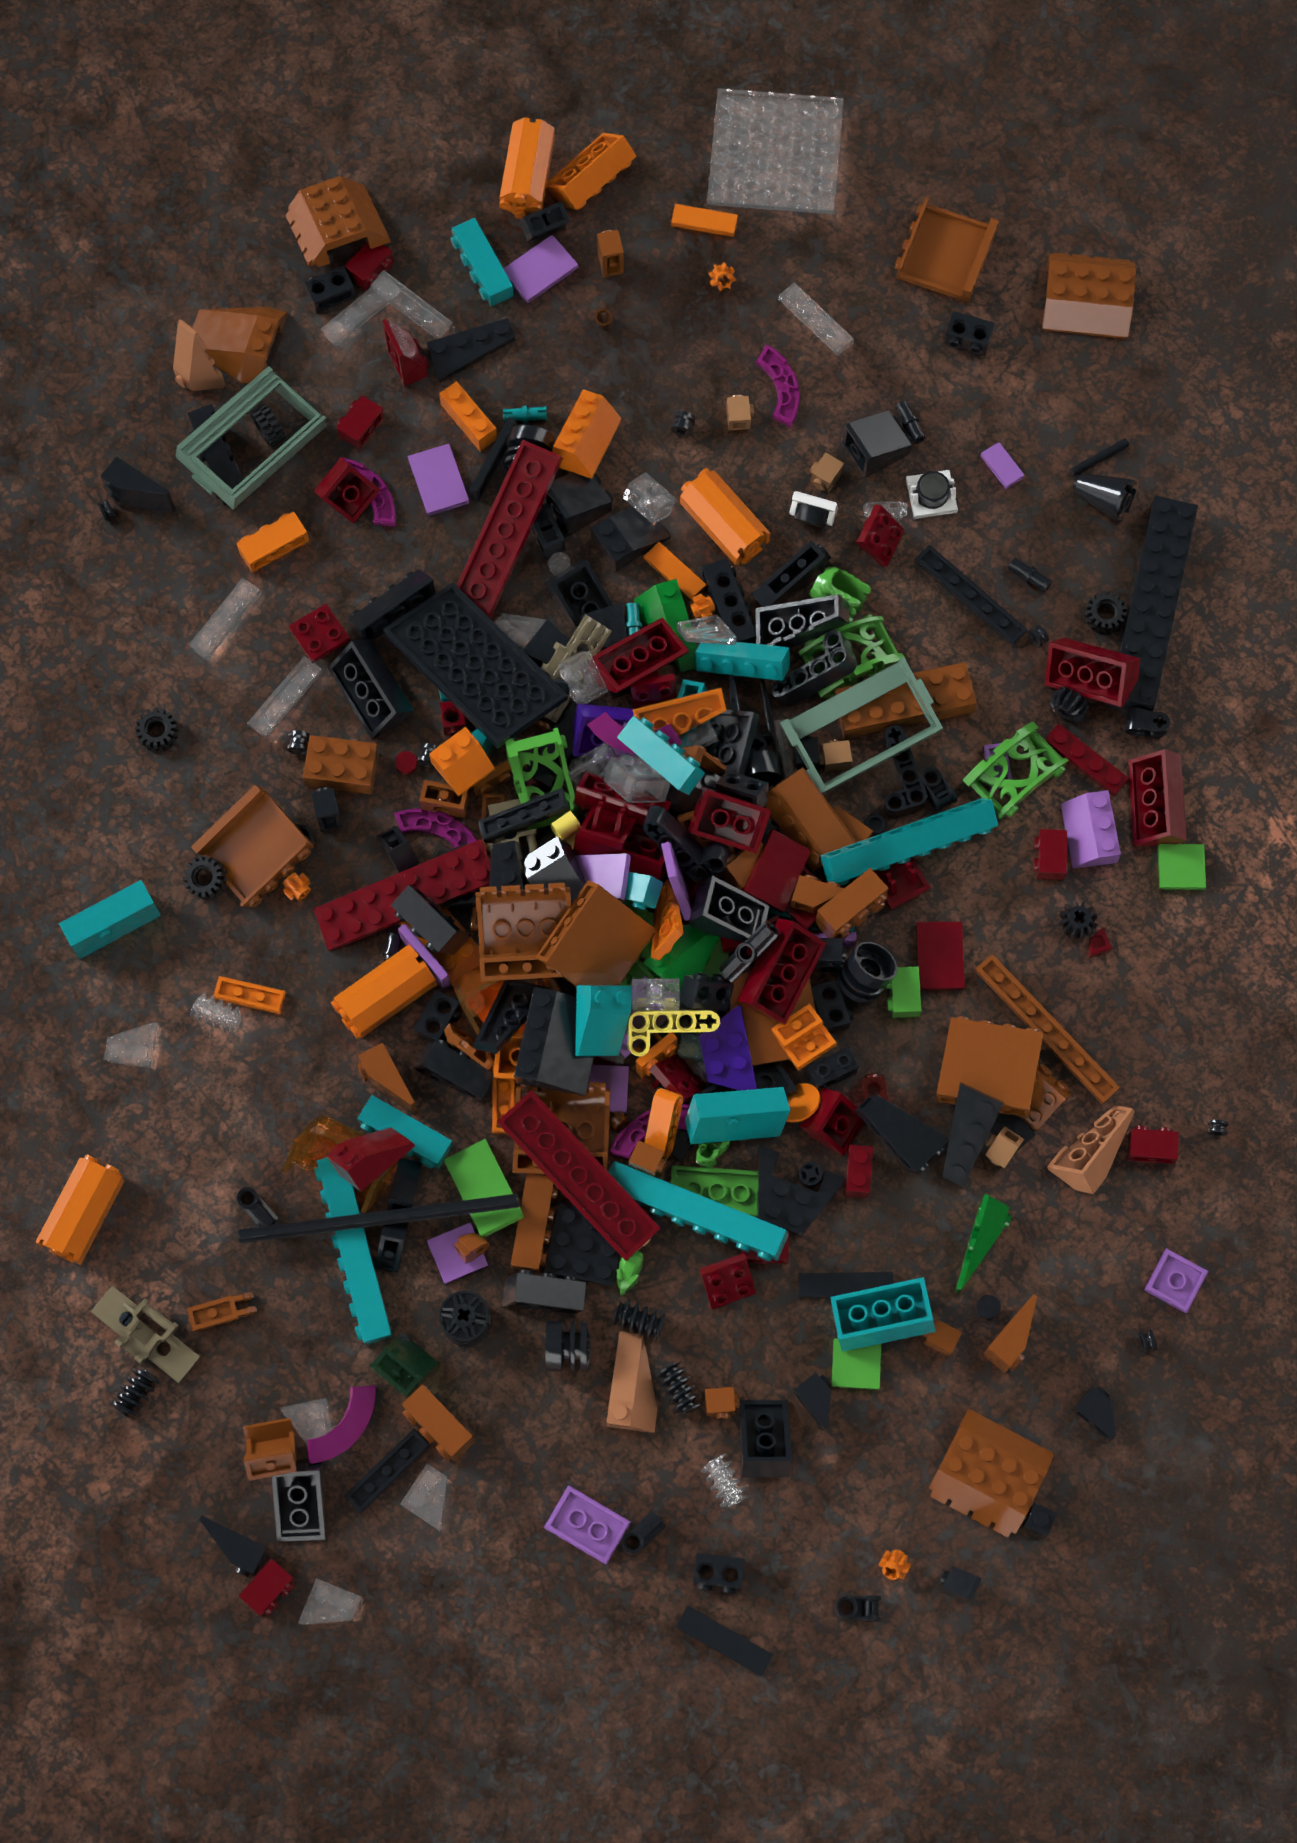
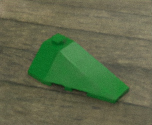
[634,579,697,674]
[643,924,721,997]
[955,1194,1012,1294]

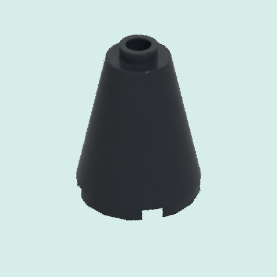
[1073,473,1137,522]

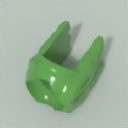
[809,566,872,623]

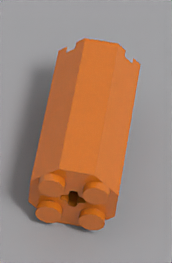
[499,117,555,219]
[680,468,771,566]
[330,945,437,1039]
[36,1154,125,1265]

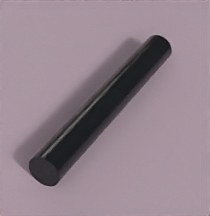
[1070,438,1129,476]

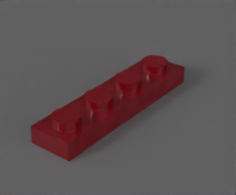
[1045,723,1129,797]

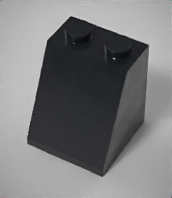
[842,410,912,478]
[544,473,613,537]

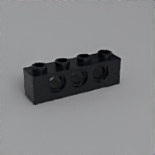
[701,558,756,644]

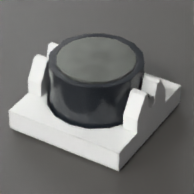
[906,470,958,519]
[789,491,838,528]

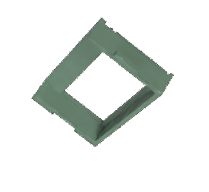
[176,366,327,509]
[780,657,943,795]

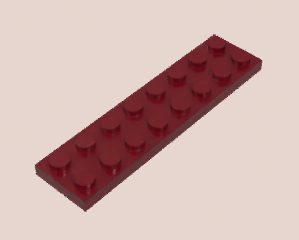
[456,440,563,619]
[314,839,491,952]
[497,1090,661,1261]

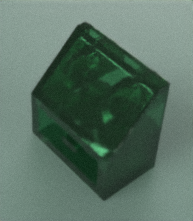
[370,1333,439,1399]

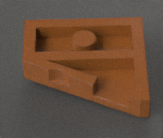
[444,1023,494,1070]

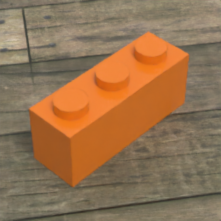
[439,381,497,452]
[236,512,309,573]

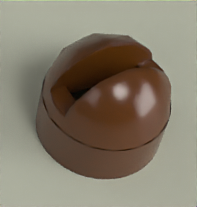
[595,308,612,327]
[609,1111,630,1132]

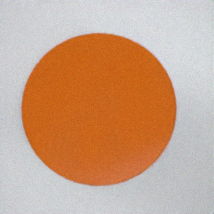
[786,1083,821,1122]

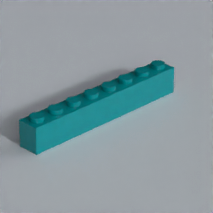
[820,798,999,885]
[314,1158,393,1345]
[609,1161,789,1261]

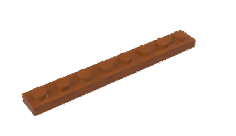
[975,954,1120,1105]

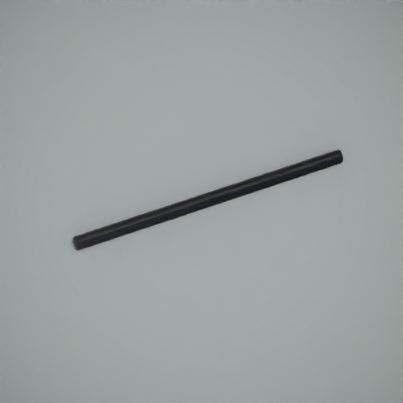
[238,1194,519,1243]

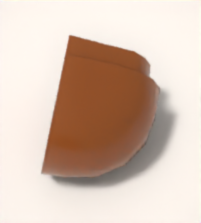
[454,1233,490,1264]

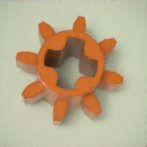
[708,262,736,291]
[689,593,716,623]
[283,873,311,901]
[879,1549,911,1580]

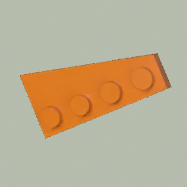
[632,688,726,735]
[651,879,684,961]

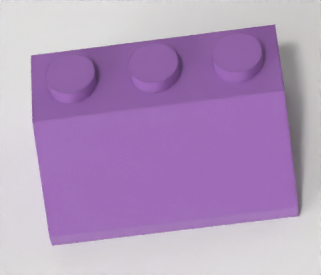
[1060,790,1121,869]

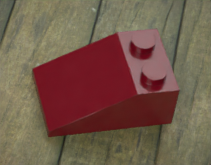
[382,319,430,386]
[688,787,771,854]
[326,1127,415,1192]

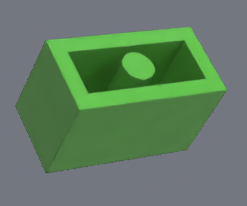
[886,966,921,1018]

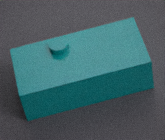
[59,880,161,959]
[685,1087,790,1144]
[830,1277,936,1352]

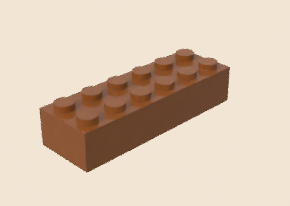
[834,662,977,740]

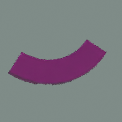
[756,344,800,428]
[339,457,396,527]
[587,711,682,754]
[394,808,477,848]
[609,1104,690,1160]
[307,1385,376,1464]

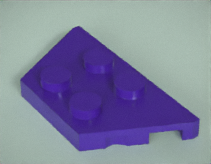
[699,1006,757,1091]

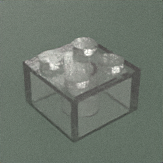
[604,755,671,803]

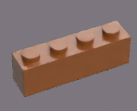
[511,1174,559,1274]

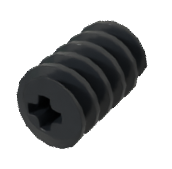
[612,1298,666,1341]
[657,1361,703,1416]
[108,1365,161,1418]

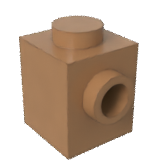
[726,395,754,431]
[810,453,844,493]
[819,739,852,772]
[985,1126,1024,1168]

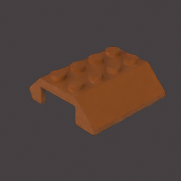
[286,176,391,268]
[1042,252,1136,339]
[476,883,571,981]
[513,1082,610,1174]
[929,1409,1054,1537]

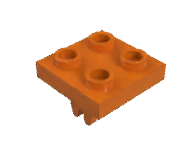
[634,1033,678,1078]

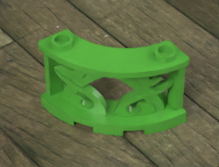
[798,614,906,698]
[963,721,1069,819]
[505,728,583,831]

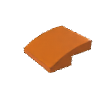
[771,1004,837,1071]

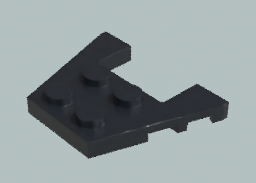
[757,1145,846,1236]

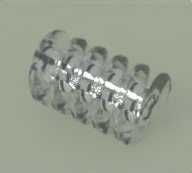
[190,992,242,1035]
[701,1453,749,1508]

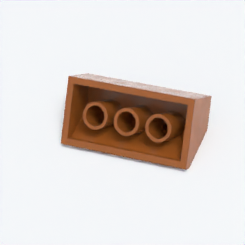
[765,767,856,872]

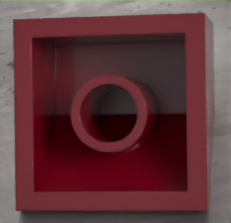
[314,457,381,524]
[799,1088,864,1156]

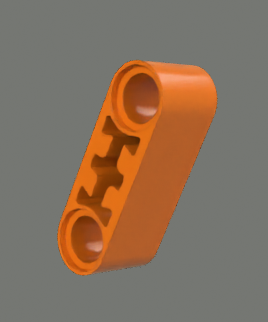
[644,1088,683,1159]

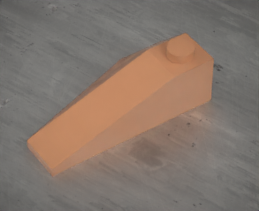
[173,320,226,391]
[1047,1105,1135,1194]
[607,1331,657,1433]

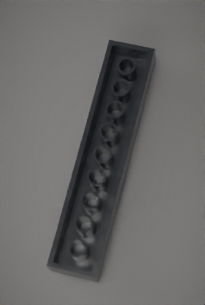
[1107,495,1198,711]

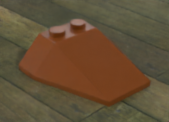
[193,307,288,385]

